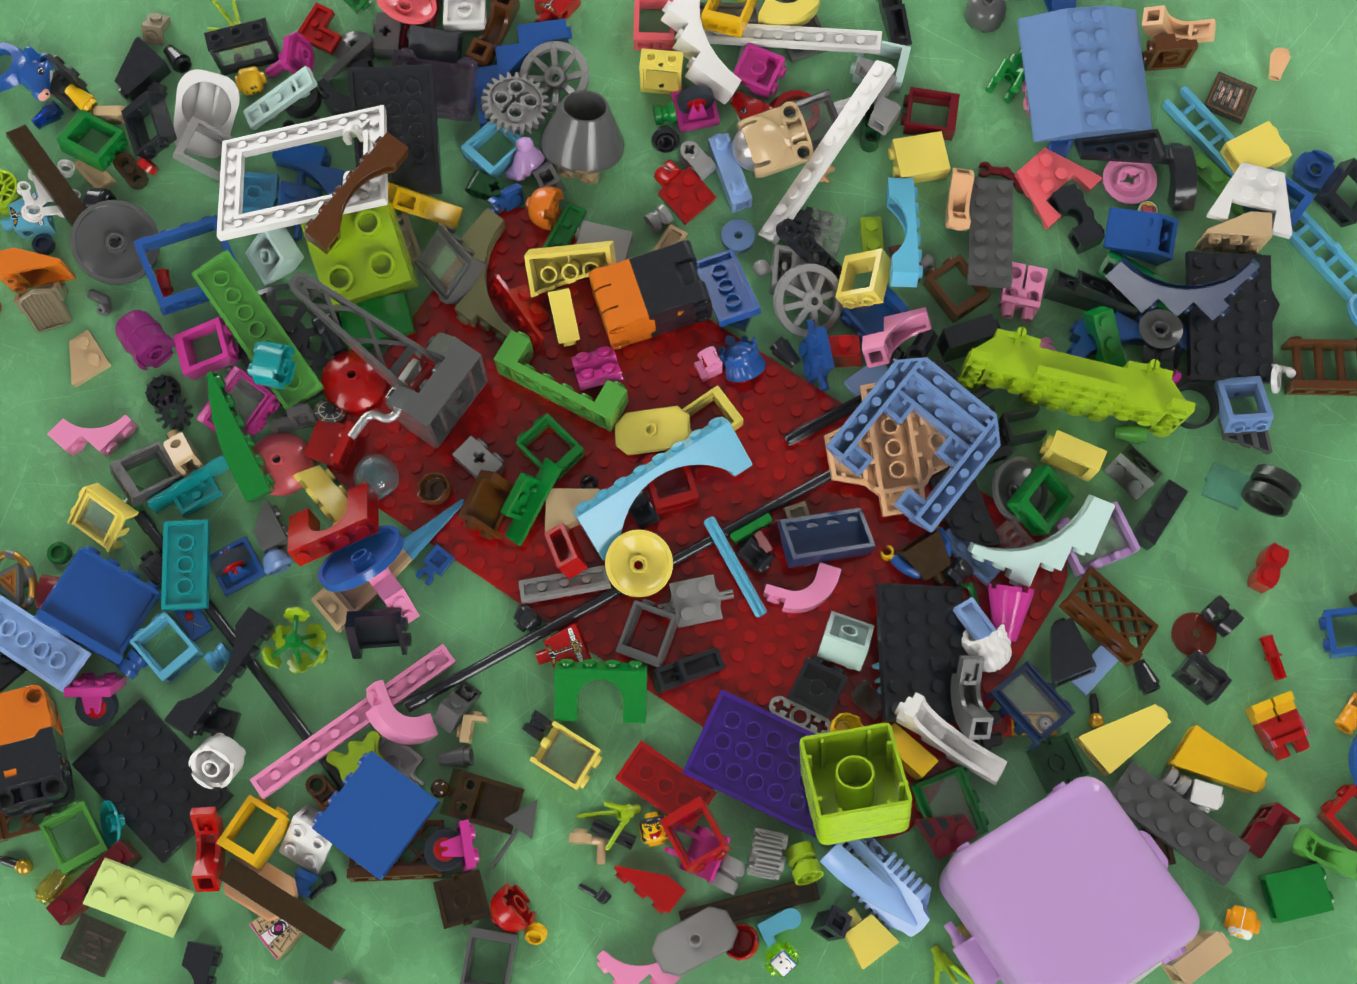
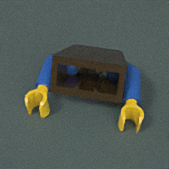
[881,523,952,586]

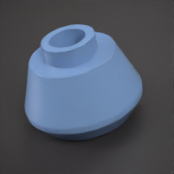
[263,547,293,575]

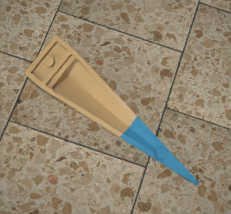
[311,499,465,633]

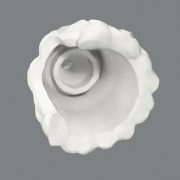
[962,624,1012,672]

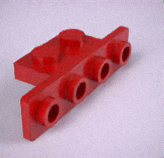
[488,274,550,352]

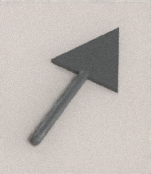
[492,800,538,867]

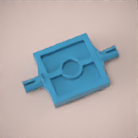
[218,172,280,214]

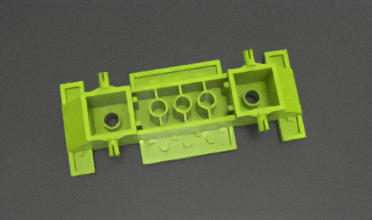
[956,327,1196,438]

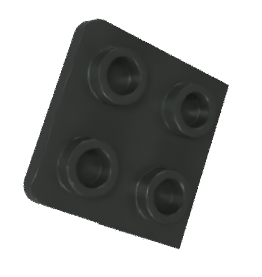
[44,52,89,112]

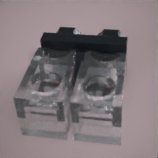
[787,206,848,260]

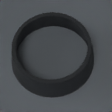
[1177,381,1219,429]

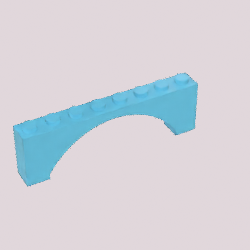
[572,416,753,561]

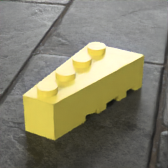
[524,241,616,298]

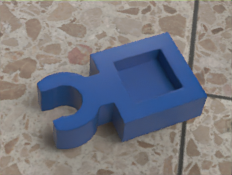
[488,183,524,214]
[416,545,455,586]

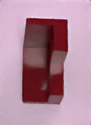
[1239,802,1301,858]

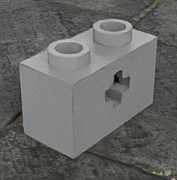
[452,436,505,478]

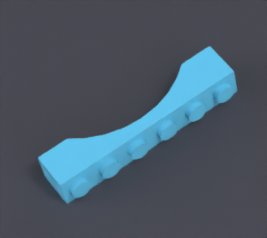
[886,177,923,287]

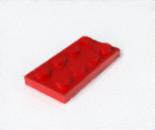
[615,741,717,831]

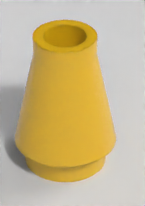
[64,83,98,113]

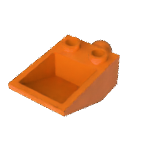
[0,248,76,292]

